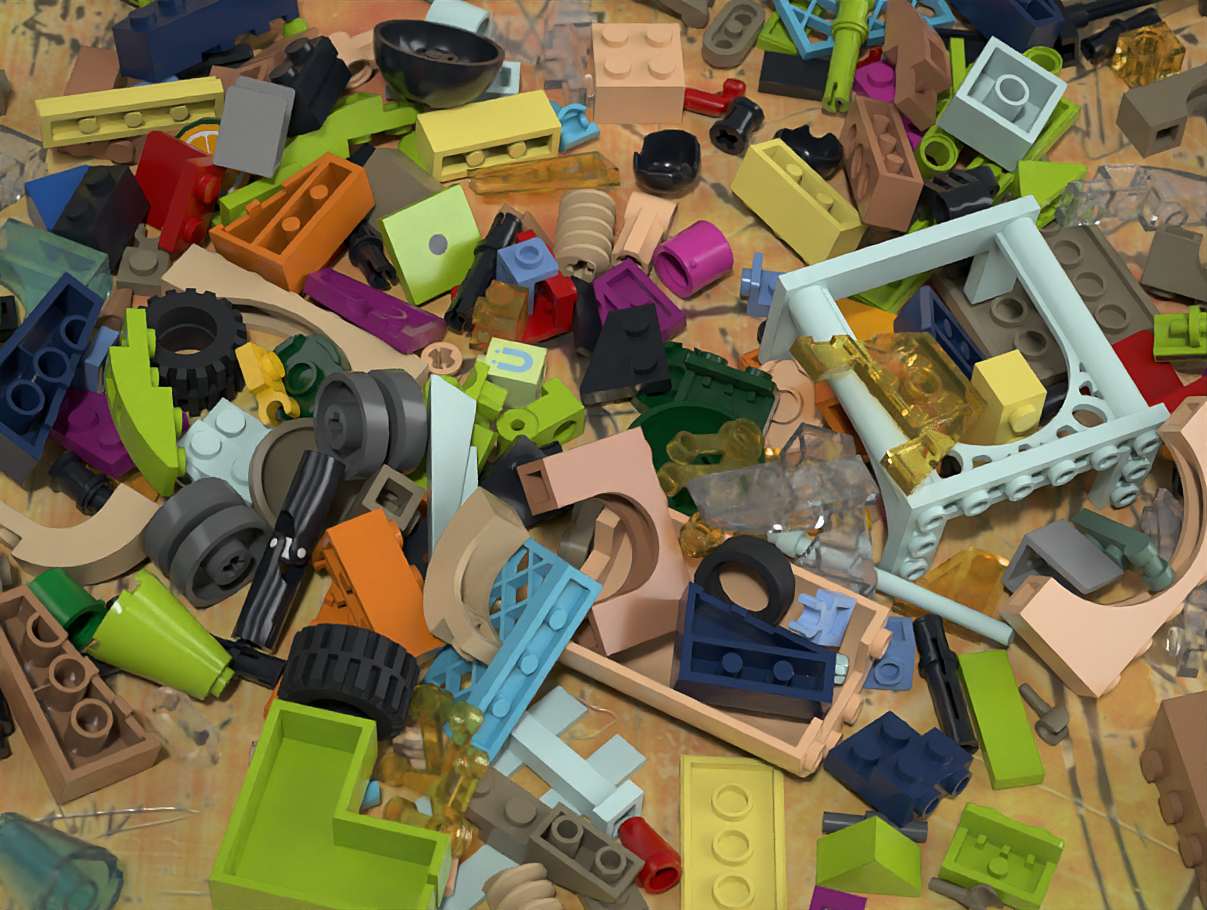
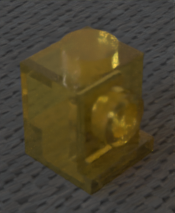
[469,280,529,353]

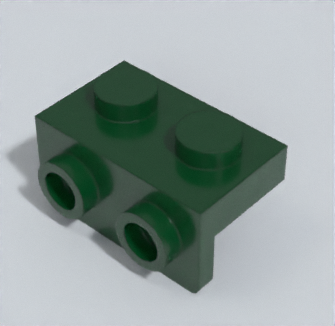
[674,351,781,443]

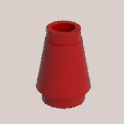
[617,816,682,894]

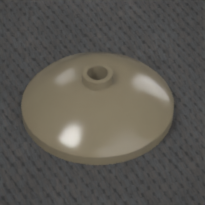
[248,418,367,556]

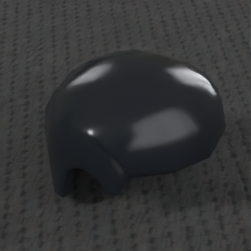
[772,124,843,180]
[633,129,701,194]

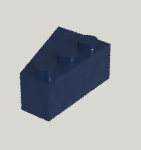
[949,0,1066,54]
[669,581,837,720]

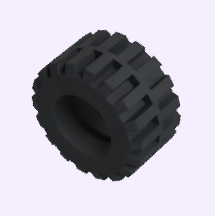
[138,288,247,416]
[277,623,420,742]

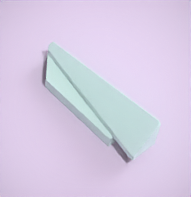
[426,374,478,566]

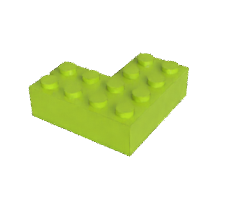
[208,698,452,910]

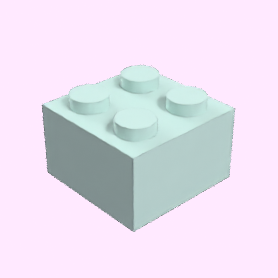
[936,36,1068,173]

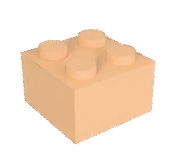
[589,23,685,124]

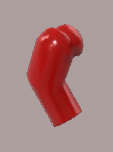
[683,78,746,117]

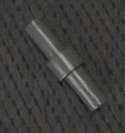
[822,810,928,843]

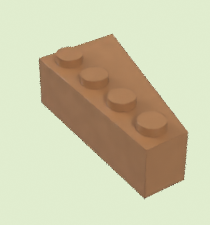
[0,584,162,806]
[1141,690,1207,909]

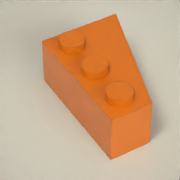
[309,507,447,665]

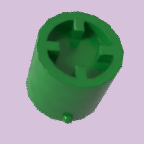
[28,568,106,652]

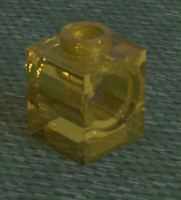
[1112,21,1186,89]

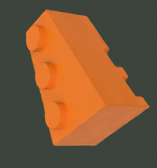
[208,152,375,294]

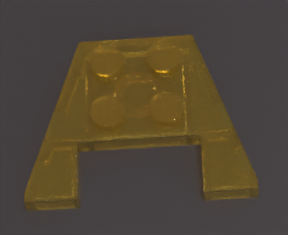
[789,332,989,497]

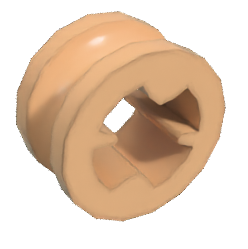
[420,342,463,382]

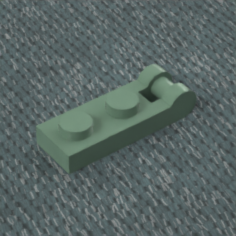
[1071,508,1176,591]

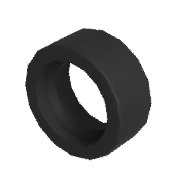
[694,535,796,626]

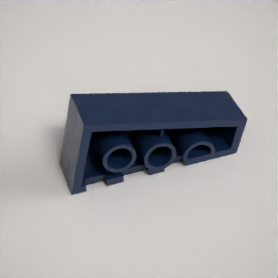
[112,0,300,83]
[0,271,105,485]

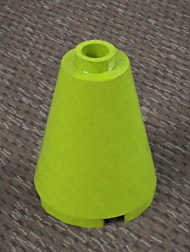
[86,568,235,701]

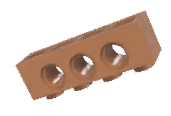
[838,94,924,232]

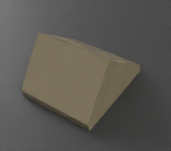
[362,148,445,242]

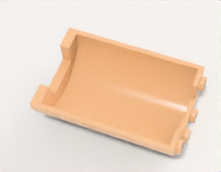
[556,506,893,778]

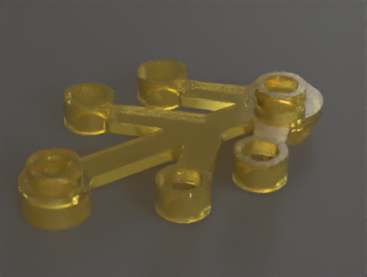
[656,418,780,558]
[377,683,490,860]

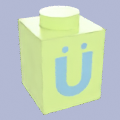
[475,337,547,409]

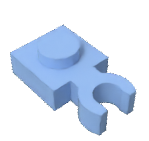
[788,589,857,647]

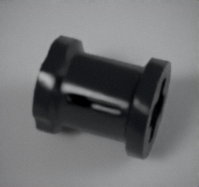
[709,96,765,155]

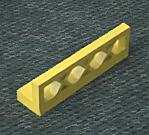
[35,76,224,148]

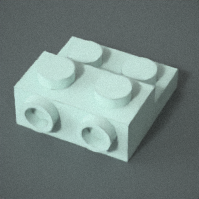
[176,397,273,510]

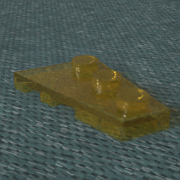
[467,151,620,200]

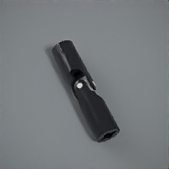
[231,450,346,653]

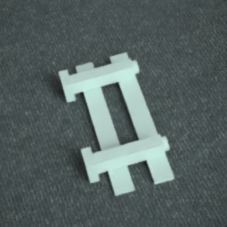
[393,685,647,910]

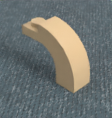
[0,482,161,585]
[423,486,530,665]

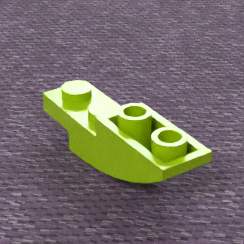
[277,91,425,171]
[103,308,186,497]

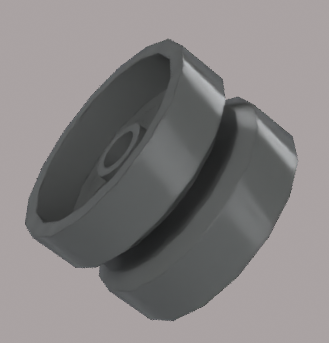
[313,368,428,480]
[143,477,273,607]

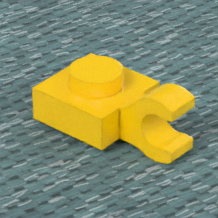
[235,341,300,429]

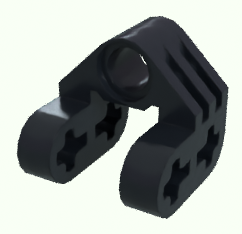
[915,165,1000,278]

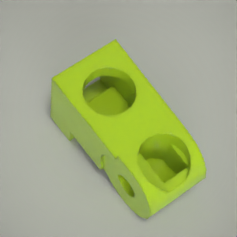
[496,377,585,456]

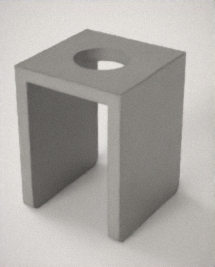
[212,76,296,178]
[1000,518,1124,601]

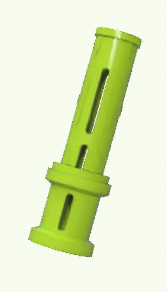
[822,0,875,113]

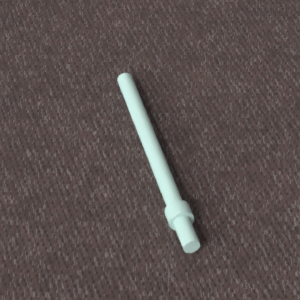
[744,514,1016,646]

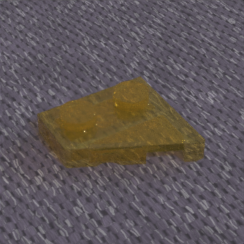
[891,545,1010,645]

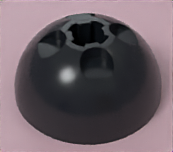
[372,19,505,109]

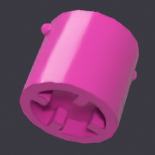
[653,220,734,298]

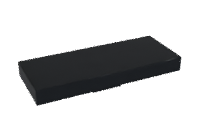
[570,275,602,358]

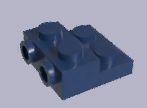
[823,710,974,828]

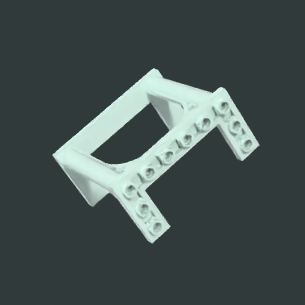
[758,194,1171,582]

